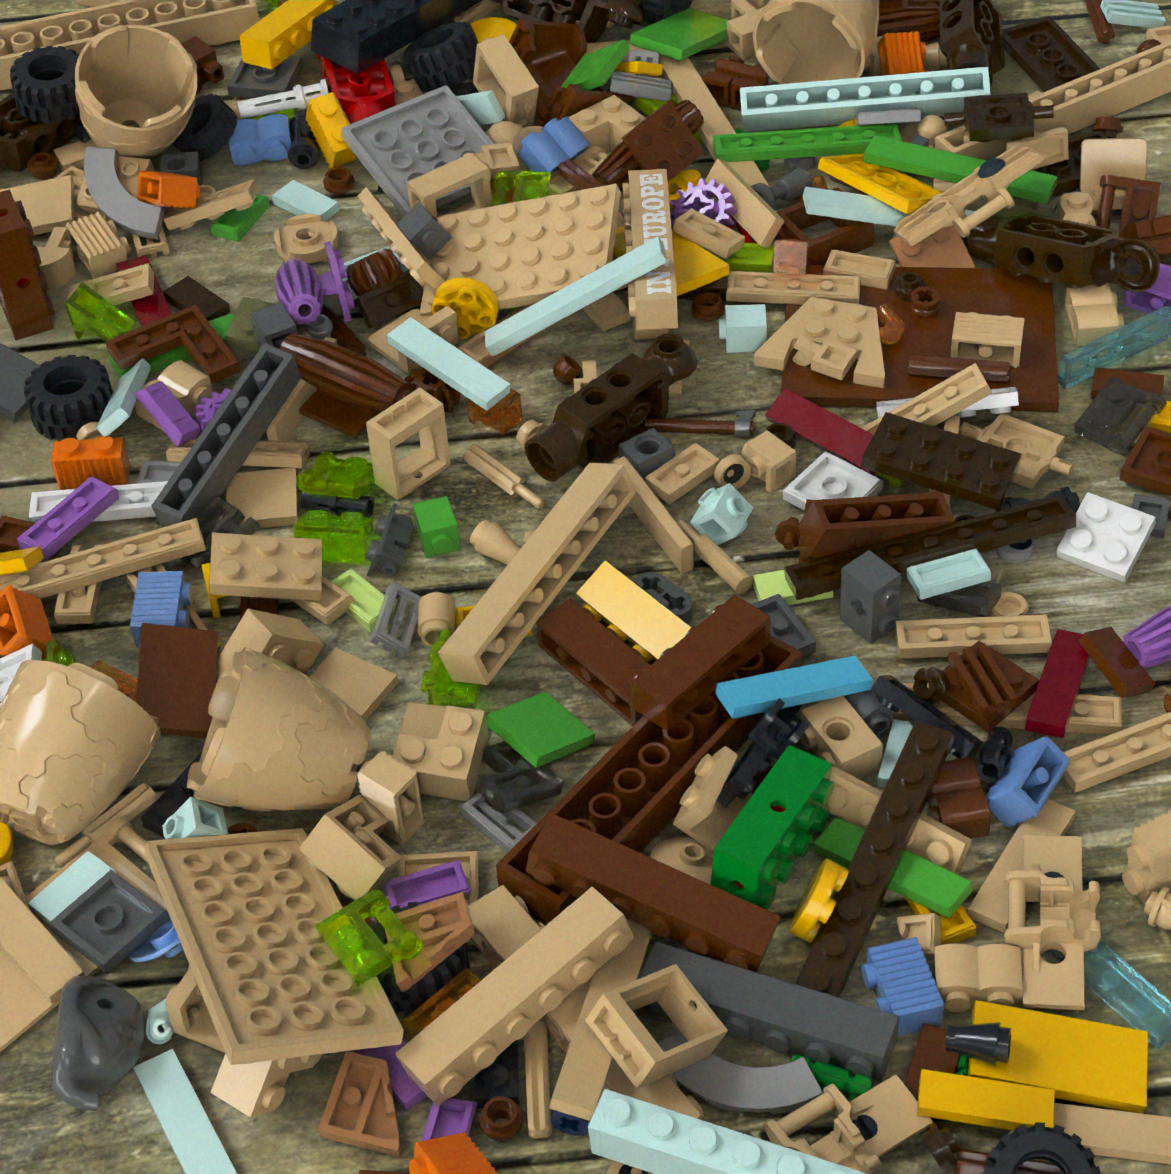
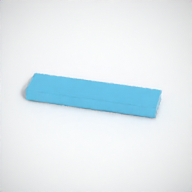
[715,656,873,719]

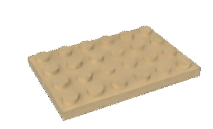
[420,184,621,317]

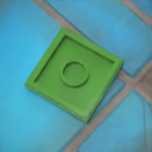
[561,39,630,91]
[487,692,596,768]

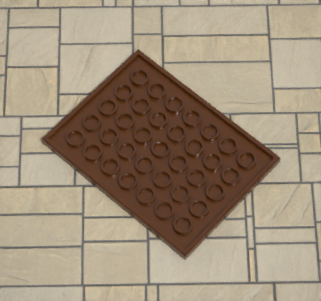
[781,265,1059,412]

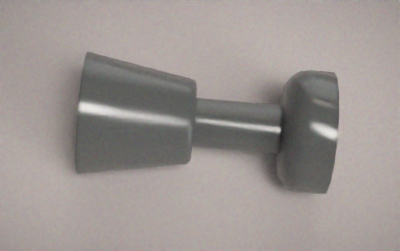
[751,167,813,209]

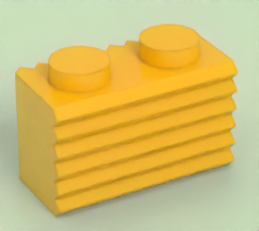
[305,92,357,168]

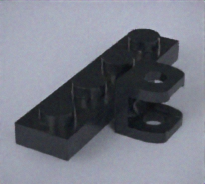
[716,698,810,808]

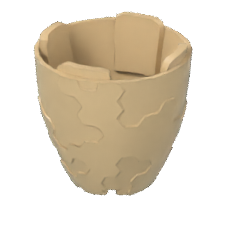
[753,0,879,84]
[75,25,197,159]
[187,647,370,812]
[0,659,161,846]

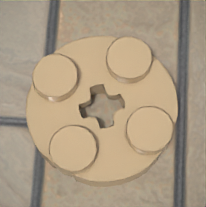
[274,214,339,264]

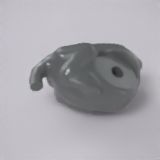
[51,975,144,1111]

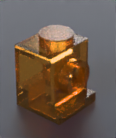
[773,239,808,275]
[466,389,522,434]

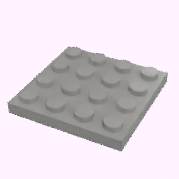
[341,85,512,217]

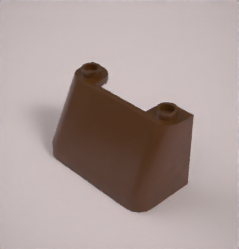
[509,19,633,127]

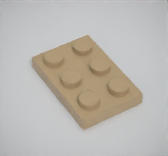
[209,533,322,601]

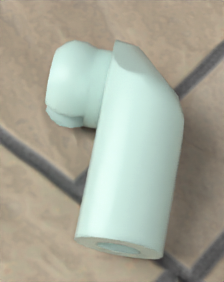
[145,998,173,1044]

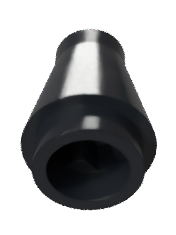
[945,1022,1011,1067]

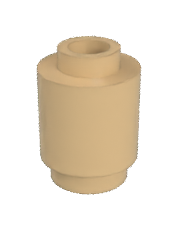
[418,592,455,648]

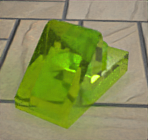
[64,282,135,342]

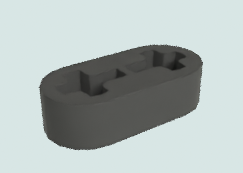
[634,572,693,624]

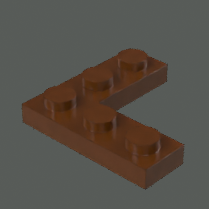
[105,305,241,384]

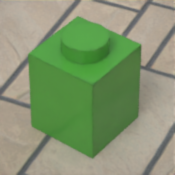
[413,496,460,558]

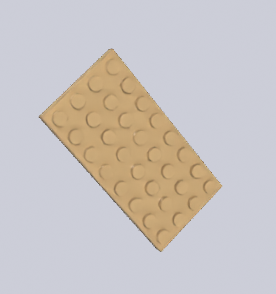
[145,828,404,1065]

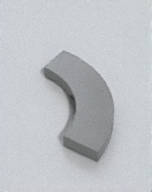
[84,147,165,239]
[657,1031,823,1114]

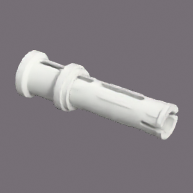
[237,79,328,119]

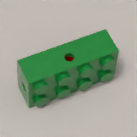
[710,745,835,910]

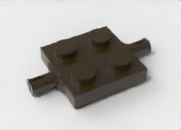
[944,93,1054,142]

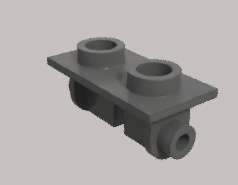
[365,503,414,577]

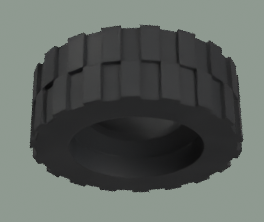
[172,94,237,161]

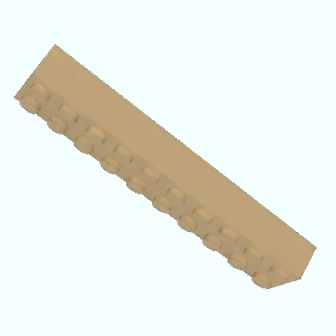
[0,0,259,91]

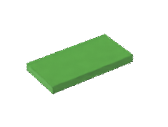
[630,8,729,61]

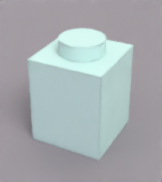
[719,304,767,353]

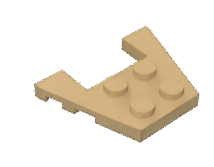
[754,297,885,388]

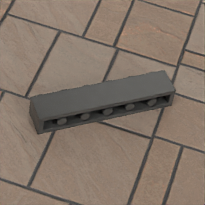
[151,343,301,527]
[638,942,899,1082]

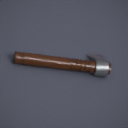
[645,410,755,437]

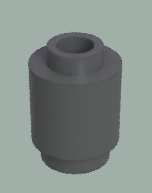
[844,689,893,735]

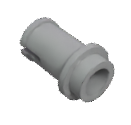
[306,314,333,340]

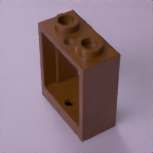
[774,187,874,265]

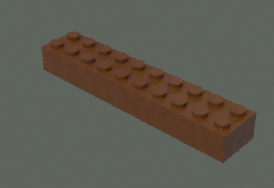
[496,635,802,924]

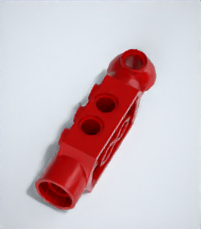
[316,53,395,124]

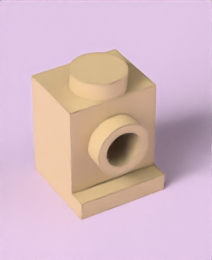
[742,430,796,494]

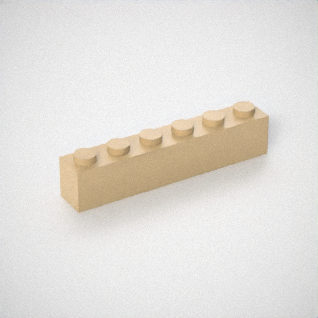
[395,887,634,1107]

